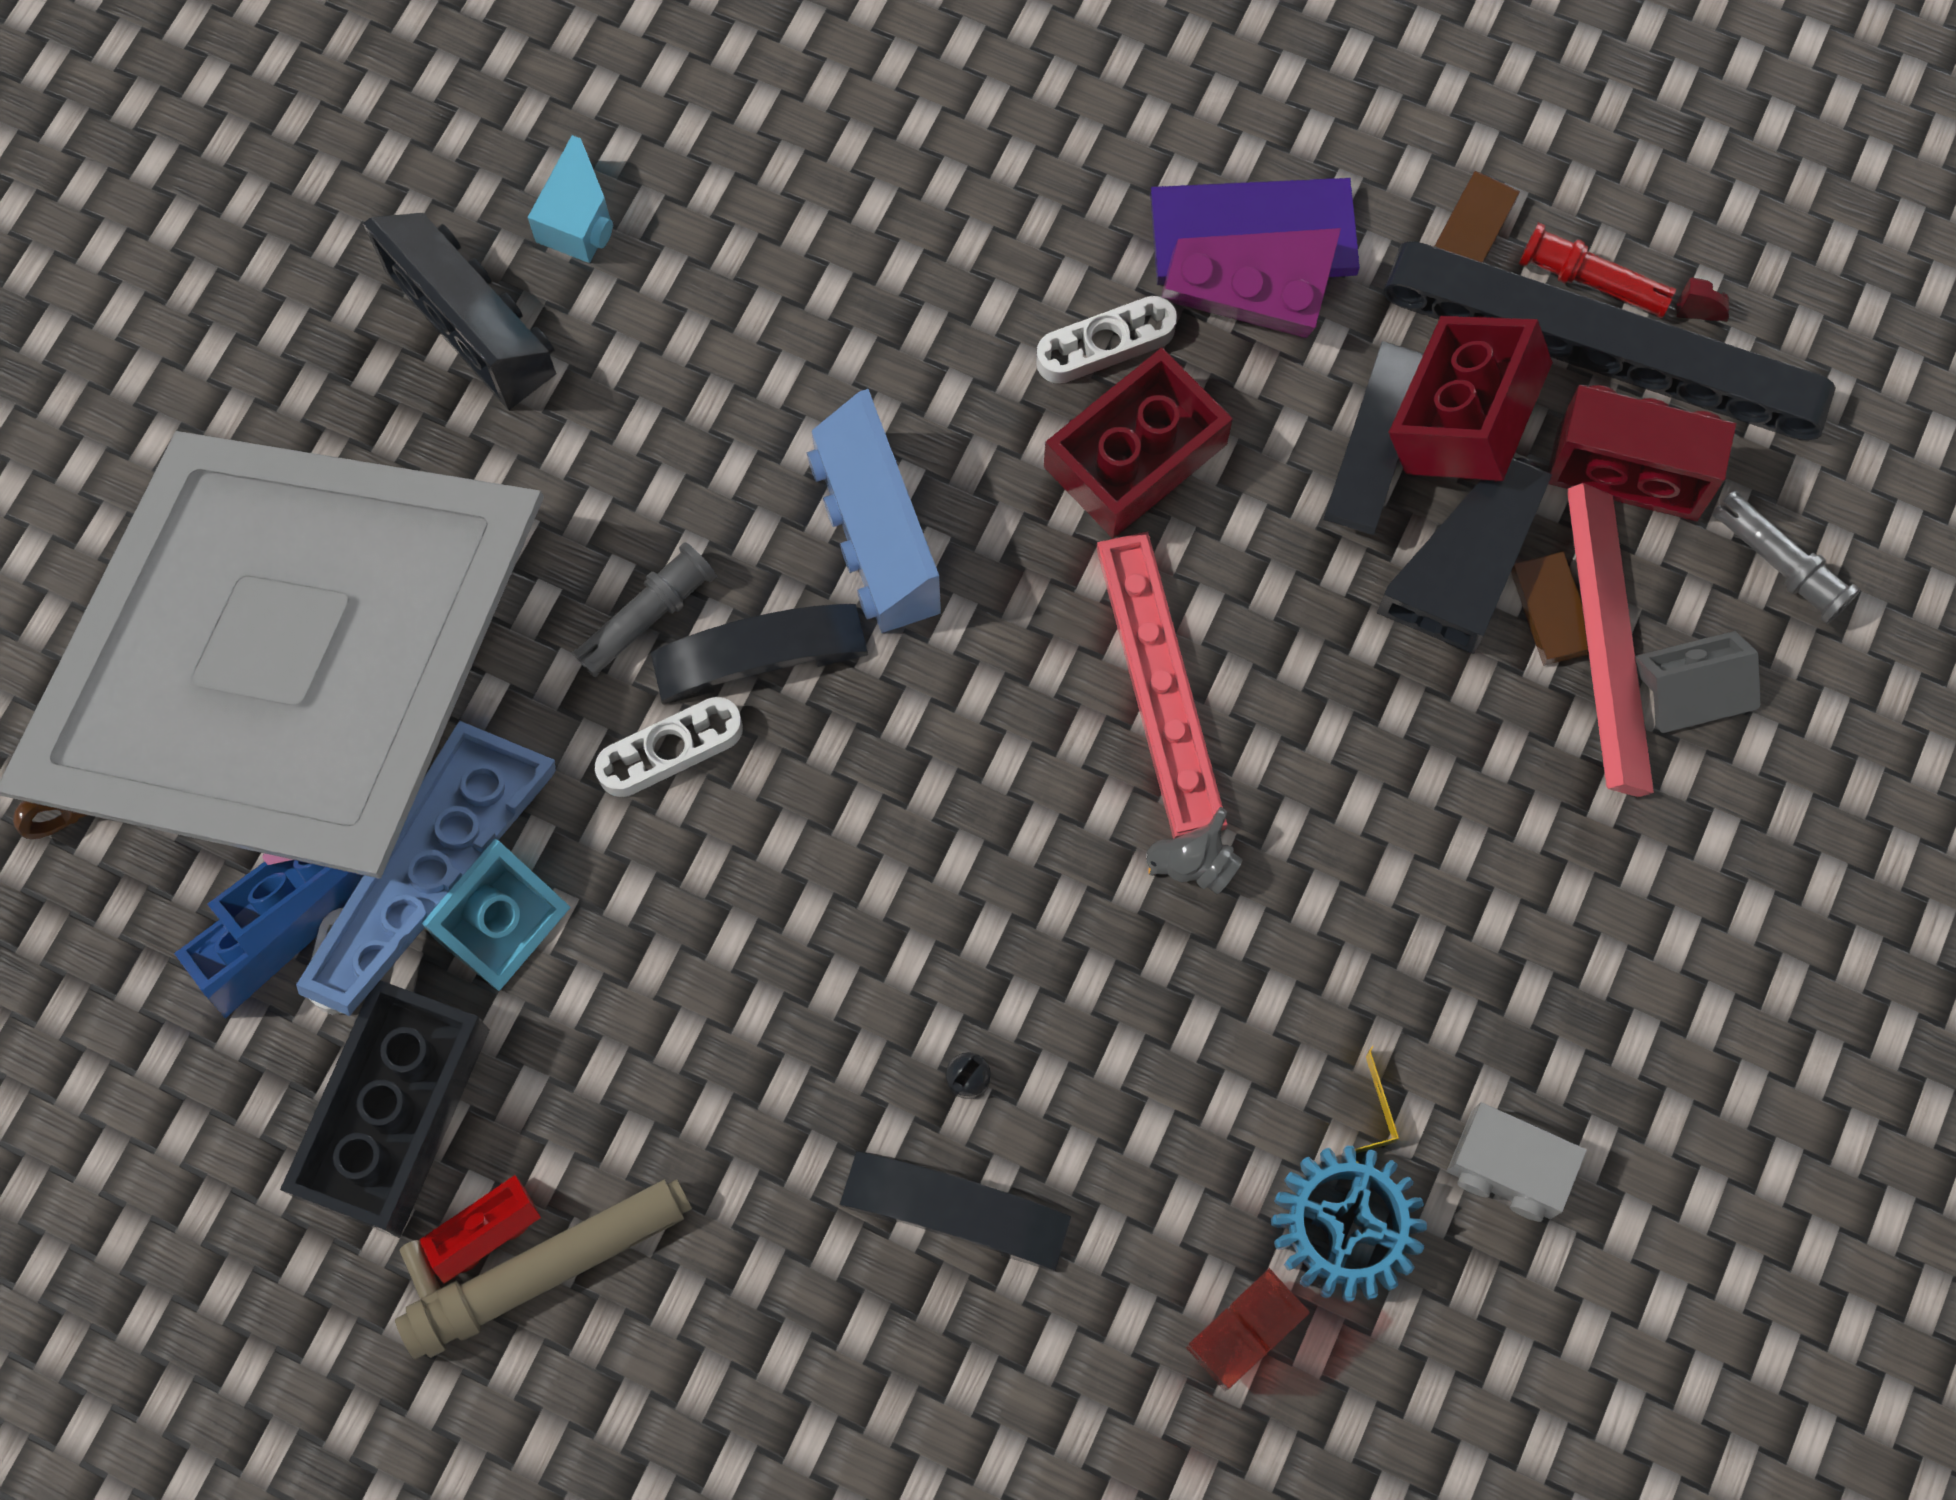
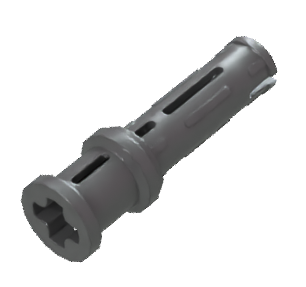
[1712,490,1860,624]
[572,542,717,677]

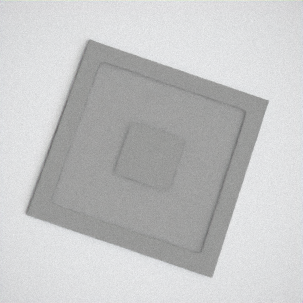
[0,431,544,879]

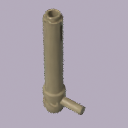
[395,1179,692,1360]

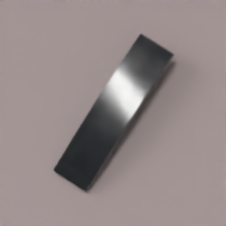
[1323,341,1423,535]

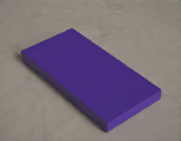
[1150,178,1360,285]

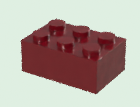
[1388,316,1553,481]
[1044,347,1233,539]
[1547,385,1737,521]

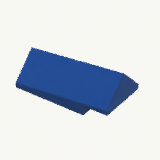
[174,860,364,1018]

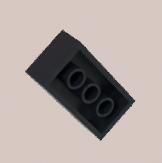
[280,980,490,1239]

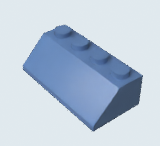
[806,389,941,633]

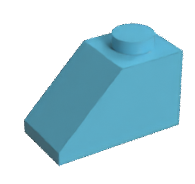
[527,135,613,263]

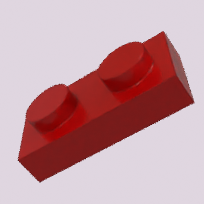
[419,1175,541,1284]

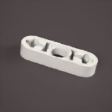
[1036,296,1177,384]
[595,697,743,797]

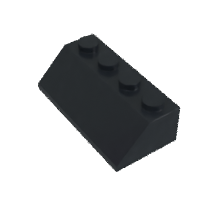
[363,212,557,410]

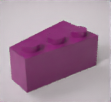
[1161,228,1341,338]

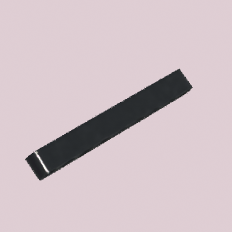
[1384,242,1836,441]

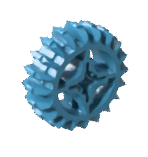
[1271,1146,1427,1302]

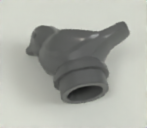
[1146,807,1243,894]

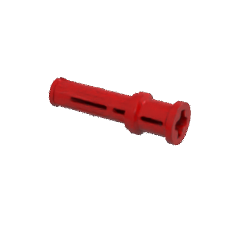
[1519,222,1676,319]

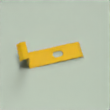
[1355,1046,1399,1163]

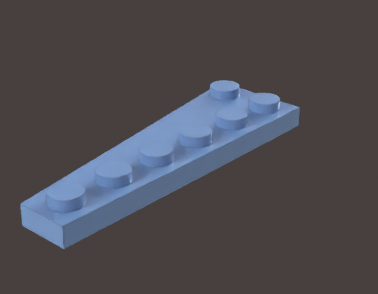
[296,721,556,1016]

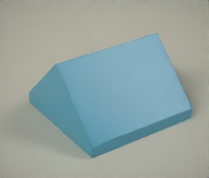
[421,839,571,991]

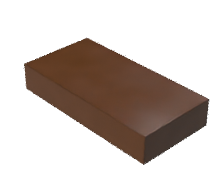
[1434,171,1520,263]
[1511,552,1589,666]

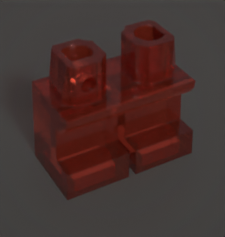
[1186,1268,1310,1392]

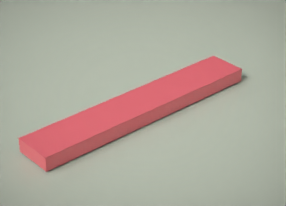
[1567,483,1654,797]
[1097,531,1228,839]

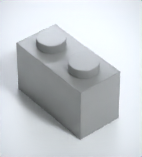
[1446,1102,1587,1222]

